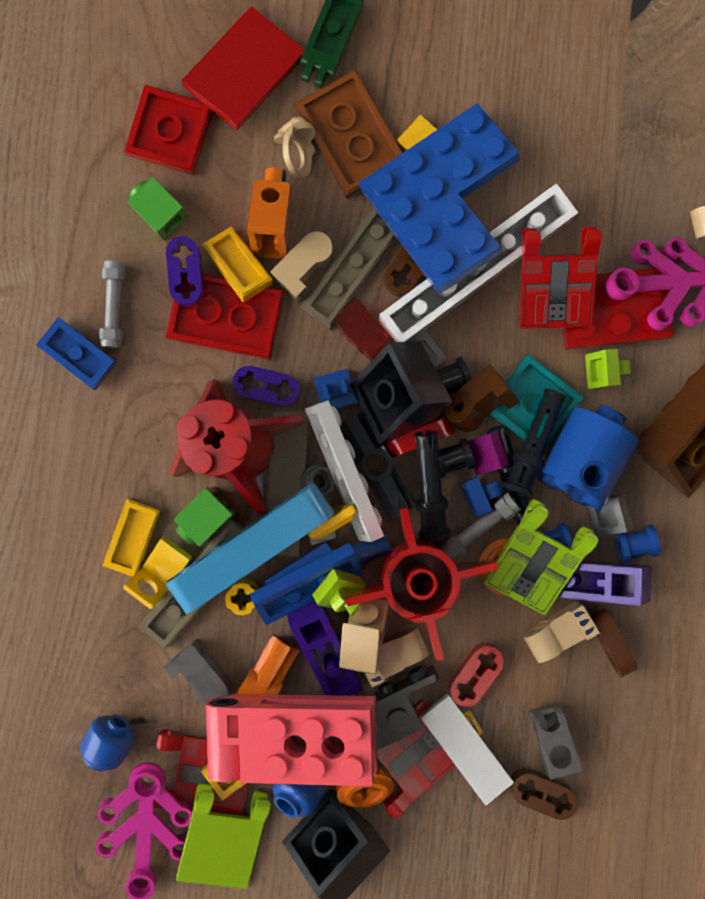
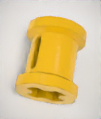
[225,579,260,616]

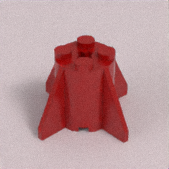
[170,379,306,514]
[346,507,498,661]

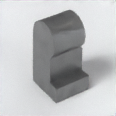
[163,639,231,708]
[530,703,582,780]

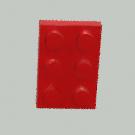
[562,268,674,350]

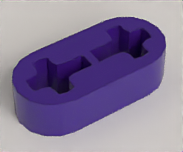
[166,236,204,307]
[233,366,300,407]

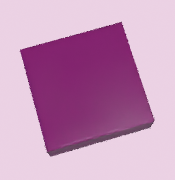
[467,431,509,475]

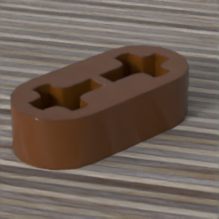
[384,246,423,296]
[590,609,638,678]
[510,768,578,820]

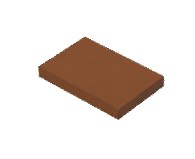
[294,69,403,198]

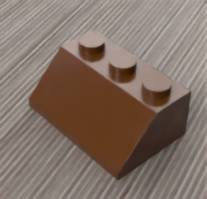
[636,364,705,498]

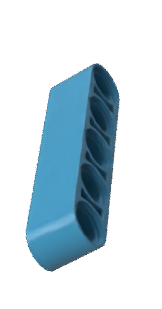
[165,483,335,614]

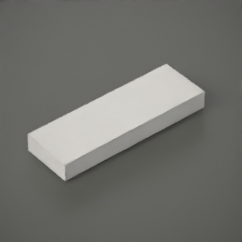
[419,694,514,805]

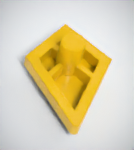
[308,504,357,539]

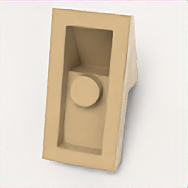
[339,599,390,675]

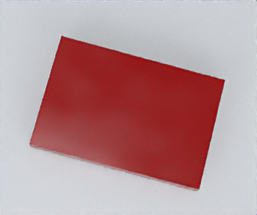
[182,6,305,131]
[165,273,285,360]

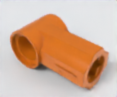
[237,634,300,695]

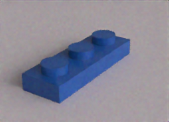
[249,543,364,625]

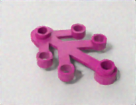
[606,237,705,330]
[95,762,193,899]

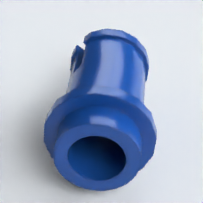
[350,534,392,570]

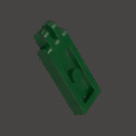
[300,0,364,88]

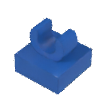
[313,369,357,409]
[459,477,503,517]

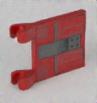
[519,227,601,329]
[377,699,455,819]
[153,729,248,815]

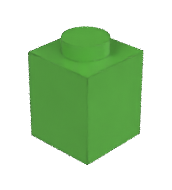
[126,176,188,241]

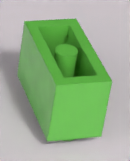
[173,486,240,547]

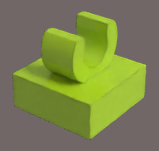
[585,349,631,390]
[312,568,366,616]

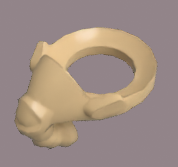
[274,116,316,178]

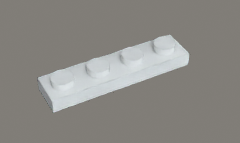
[305,400,384,542]

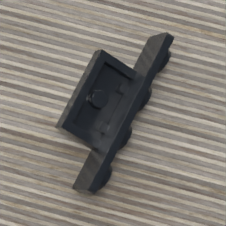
[370,665,440,750]

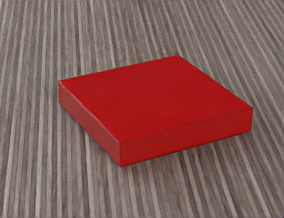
[124,85,213,175]

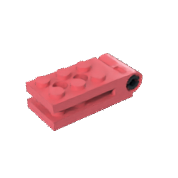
[205,694,378,786]

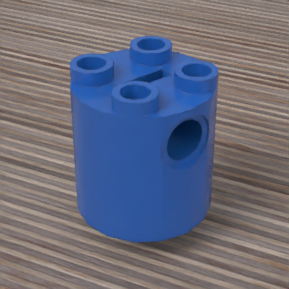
[537,405,640,511]

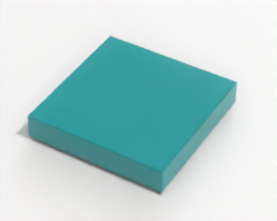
[489,354,584,450]

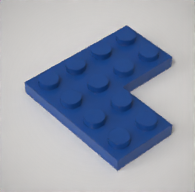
[358,103,520,295]

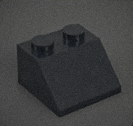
[350,341,452,445]
[282,789,390,899]

